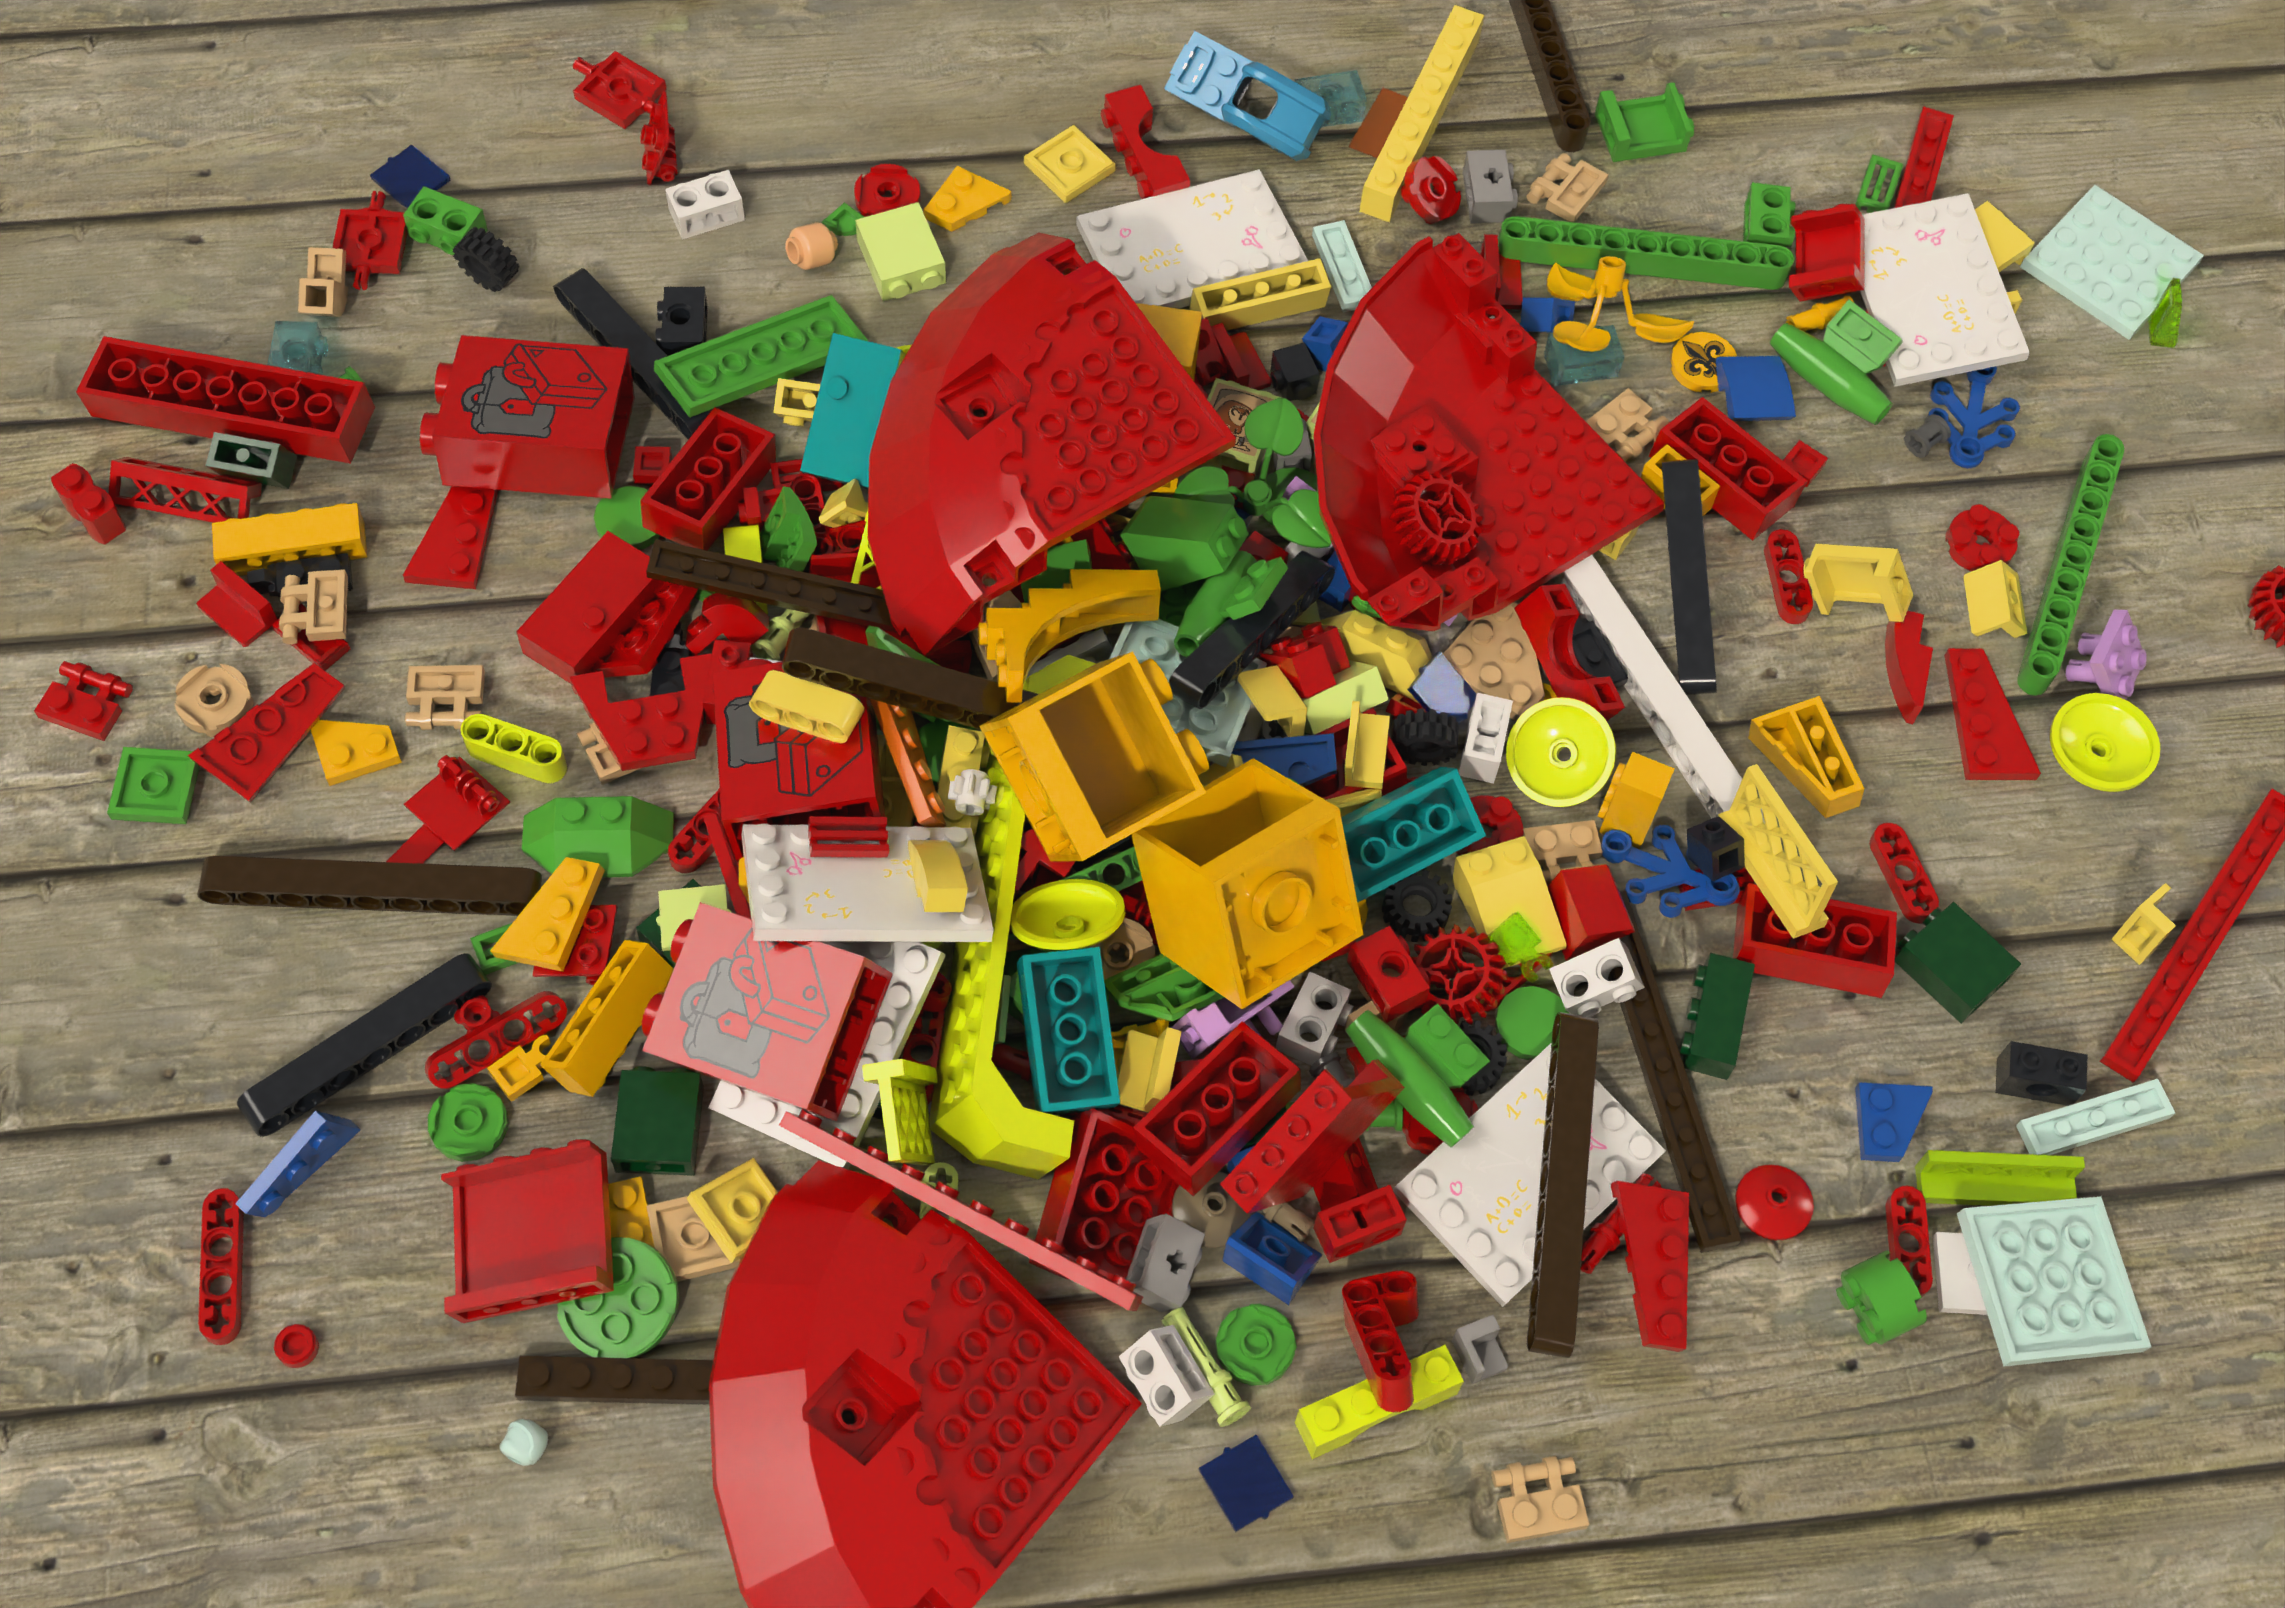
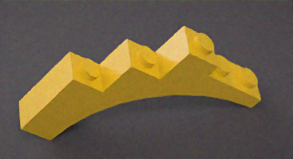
[978,569,1161,703]

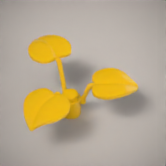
[1546,256,1694,352]

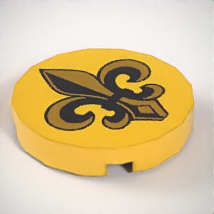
[1670,332,1737,393]

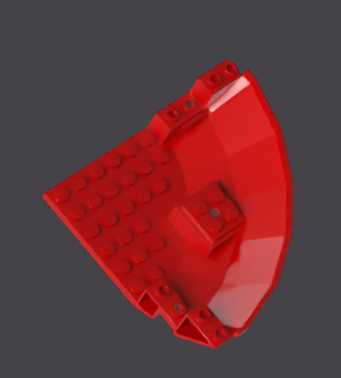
[867,233,1236,657]
[1314,233,1665,631]
[709,1160,1142,1608]

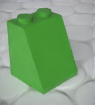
[1120,496,1249,591]

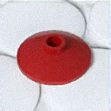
[1735,1165,1814,1240]

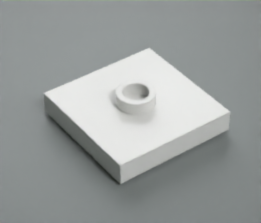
[1933,1232,1988,1315]

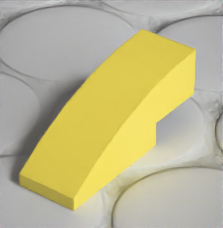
[908,840,968,912]

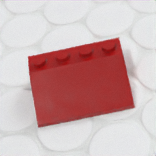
[1029,1108,1179,1280]

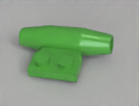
[1770,299,1903,425]
[1174,551,1288,657]
[1345,1003,1490,1148]

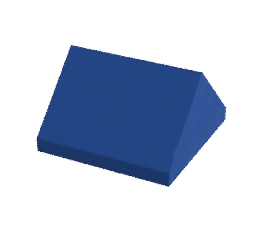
[1222,1211,1322,1305]

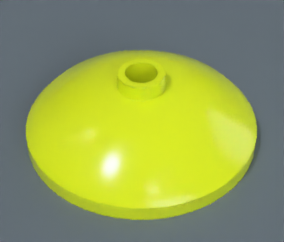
[2050,693,2160,792]
[1506,698,1617,807]
[1010,879,1125,952]

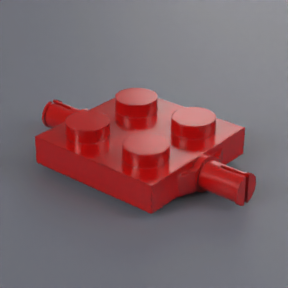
[573,51,667,129]
[332,191,408,291]

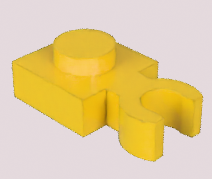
[487,1034,551,1102]

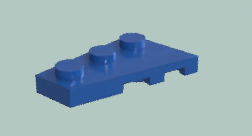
[1231,733,1337,787]
[235,1110,361,1218]

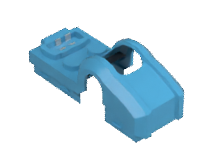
[1164,31,1332,161]

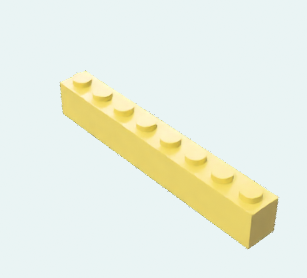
[1359,5,1484,222]

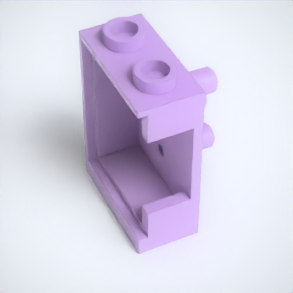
[1171,979,1294,1059]

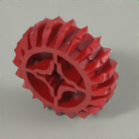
[1389,470,1483,566]
[2247,565,2285,648]
[1411,924,1508,1025]

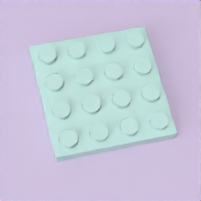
[2020,185,2204,340]
[1109,619,1267,767]
[1957,1196,2151,1366]

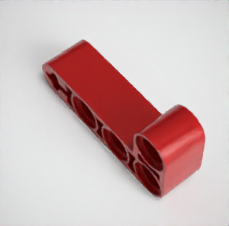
[1342,1270,1419,1412]

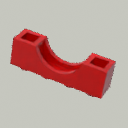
[1101,84,1190,199]
[1514,584,1625,721]

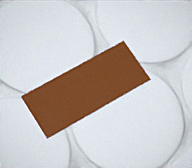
[1348,87,1408,158]

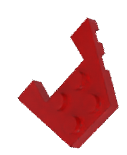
[570,653,712,771]

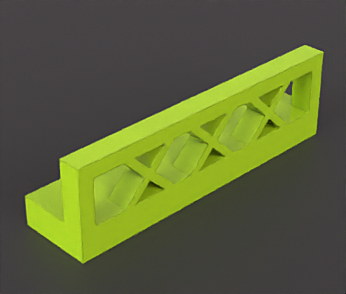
[1915,1150,2085,1206]

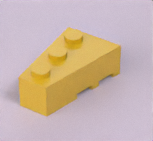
[1748,696,1865,818]
[1597,751,1675,849]

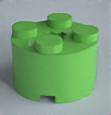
[1836,1250,1927,1345]

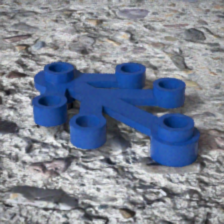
[1927,366,2020,468]
[1601,825,1740,918]

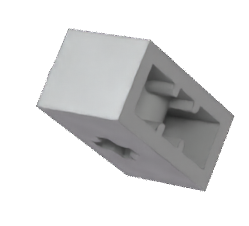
[1462,150,1518,223]
[1126,1214,1205,1312]

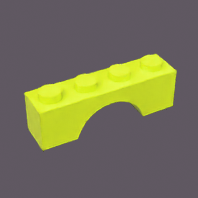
[1295,1345,1464,1459]

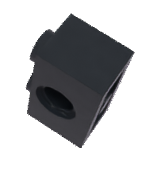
[656,287,708,356]
[1995,1041,2088,1106]

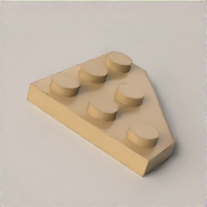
[1435,602,1545,721]

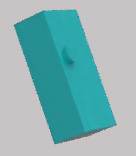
[800,333,906,490]
[1341,767,1486,902]
[1017,947,1120,1115]

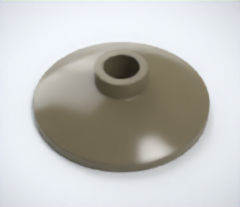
[1172,1172,1250,1248]

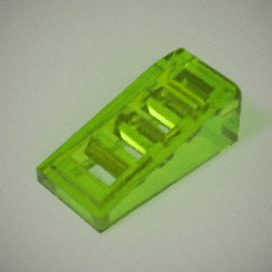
[2148,278,2182,348]

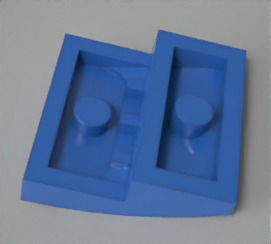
[1715,356,1796,421]

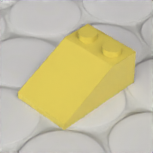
[1452,836,1567,969]

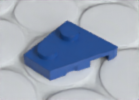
[1855,1082,1933,1162]

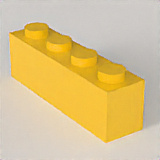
[212,503,367,576]
[540,940,674,1097]

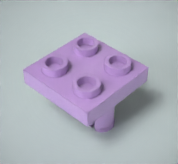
[2066,609,2147,700]

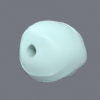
[500,1419,548,1466]

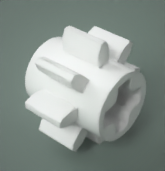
[948,769,997,816]

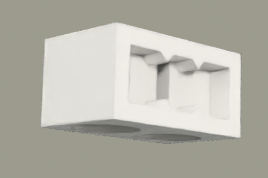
[665,170,745,240]
[1459,693,1513,784]
[1549,938,1645,1017]
[1276,971,1354,1066]
[1119,1325,1215,1427]

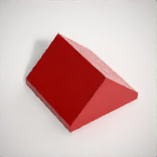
[1547,864,1635,961]

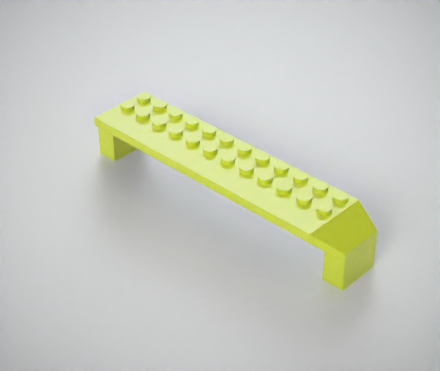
[929,655,1096,1180]

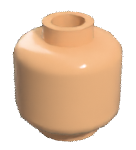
[785,222,838,270]

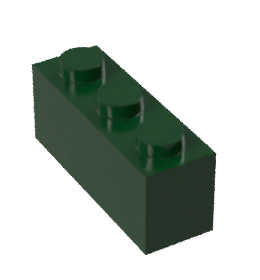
[1679,952,1755,1080]

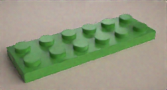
[654,295,868,418]

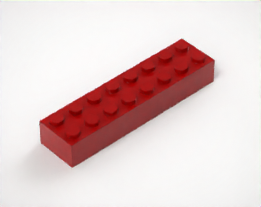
[76,336,375,464]

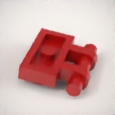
[34,661,133,741]

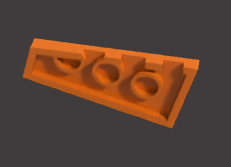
[870,699,946,827]

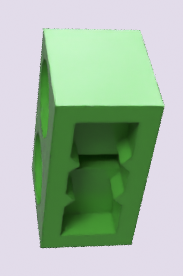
[1743,182,1795,247]
[403,186,488,255]

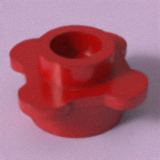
[454,996,500,1033]

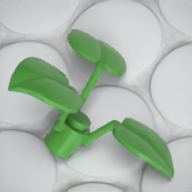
[1173,398,1331,548]

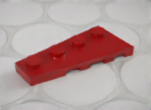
[403,486,498,589]

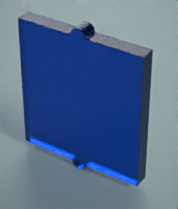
[370,144,451,209]
[1407,651,1477,724]
[1198,1435,1294,1533]

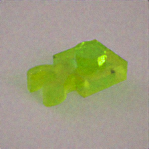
[1488,912,1554,982]

